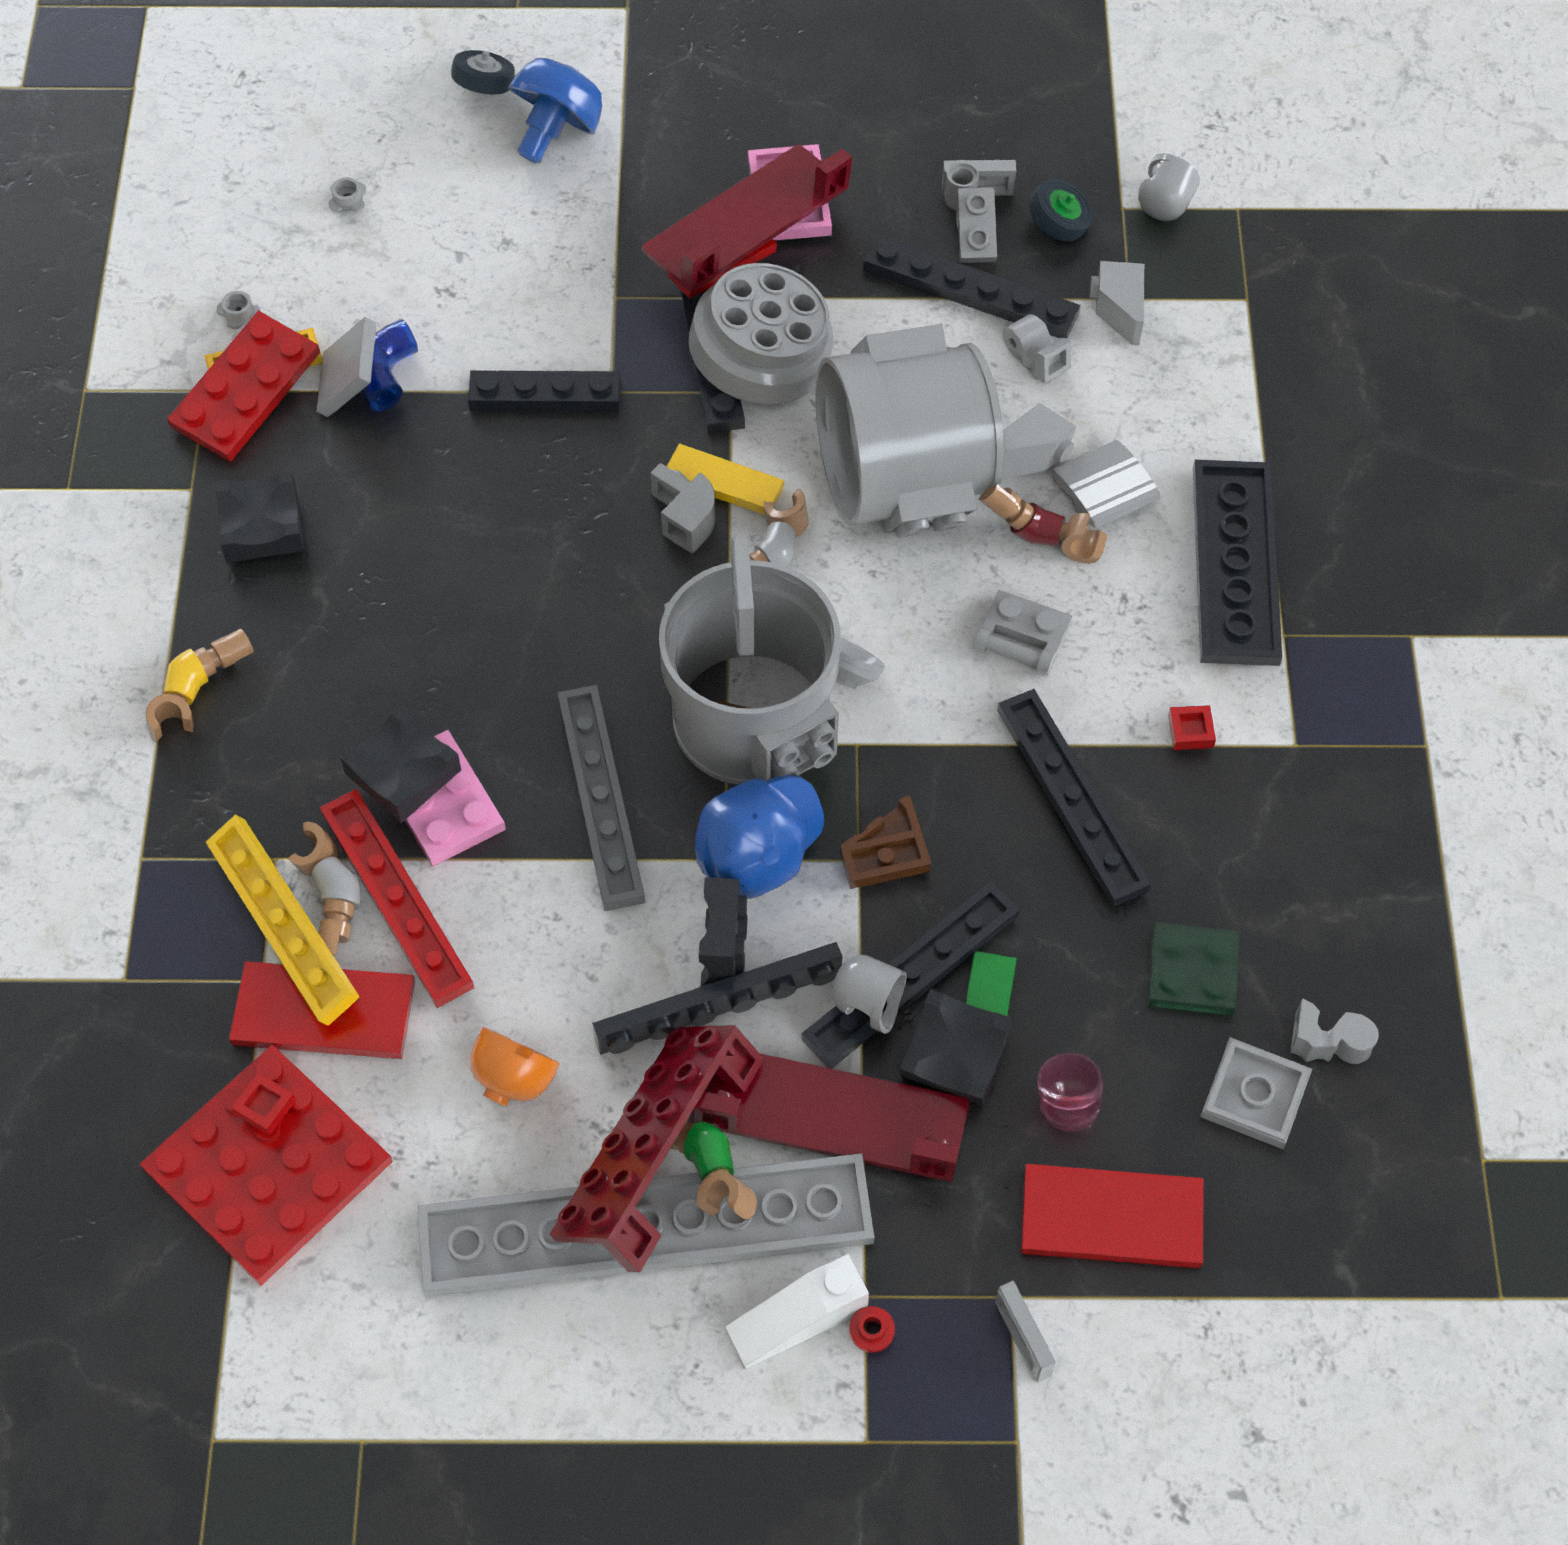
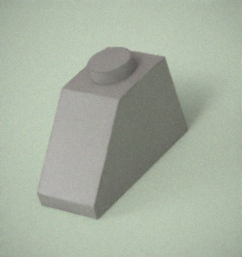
[1089,261,1144,345]

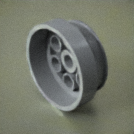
[689,263,834,404]

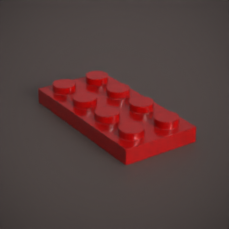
[167,310,321,462]

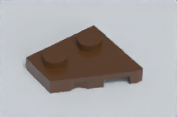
[840,796,931,889]

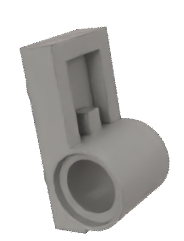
[942,160,1016,210]
[956,188,997,263]

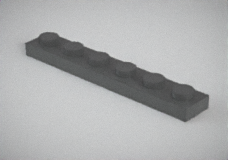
[557,685,645,911]

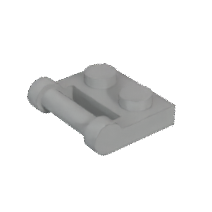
[973,590,1072,675]

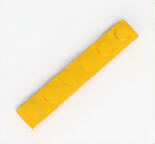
[206,814,360,1026]

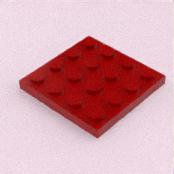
[139,1044,393,1287]

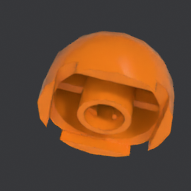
[470,1027,560,1106]

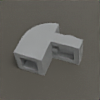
[651,463,715,554]

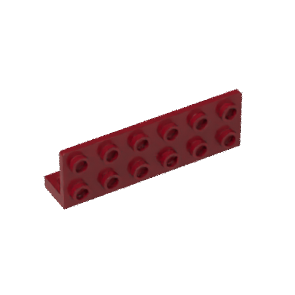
[642,144,853,293]
[550,1025,764,1273]
[693,1053,969,1182]

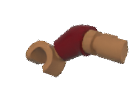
[978,484,1107,564]

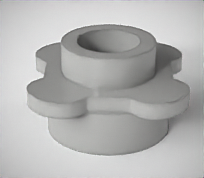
[329,177,366,212]
[216,291,260,329]

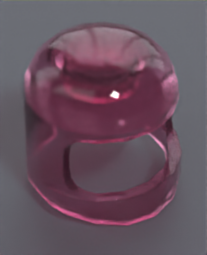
[1037,1052,1103,1132]

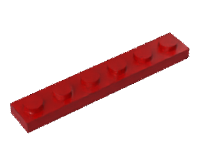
[320,789,474,1008]

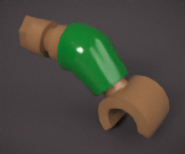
[670,1121,757,1220]

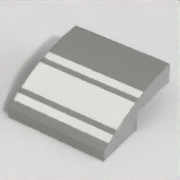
[1052,440,1161,529]

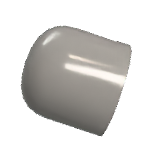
[1138,153,1200,221]
[832,955,907,1034]

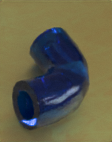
[360,318,418,411]

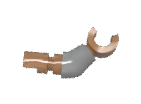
[749,489,809,567]
[288,821,361,956]

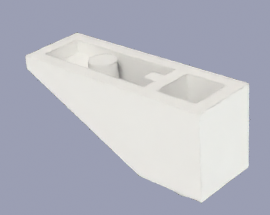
[725,1254,869,1369]

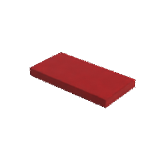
[229,961,415,1059]
[1021,1164,1203,1269]

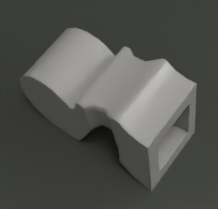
[1003,314,1071,383]
[1290,999,1379,1064]

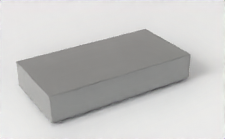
[995,1280,1056,1382]

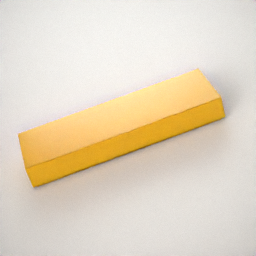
[667,444,784,515]

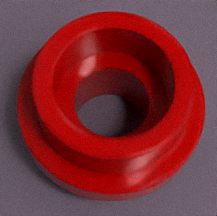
[849,1306,895,1353]

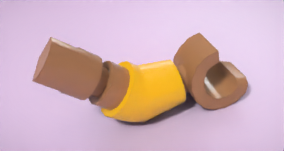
[146,628,254,742]

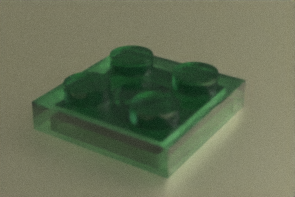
[1148,922,1239,1015]

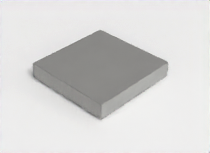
[317,317,376,417]
[731,536,754,656]
[1200,1037,1312,1149]

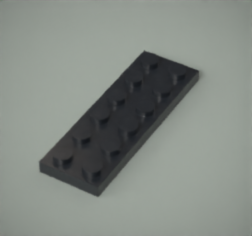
[1193,459,1283,666]

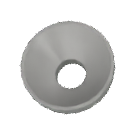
[836,638,885,689]

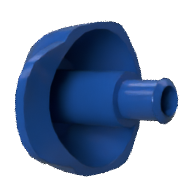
[508,58,602,163]
[695,775,824,899]

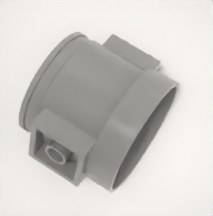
[815,324,1004,538]
[659,560,841,785]

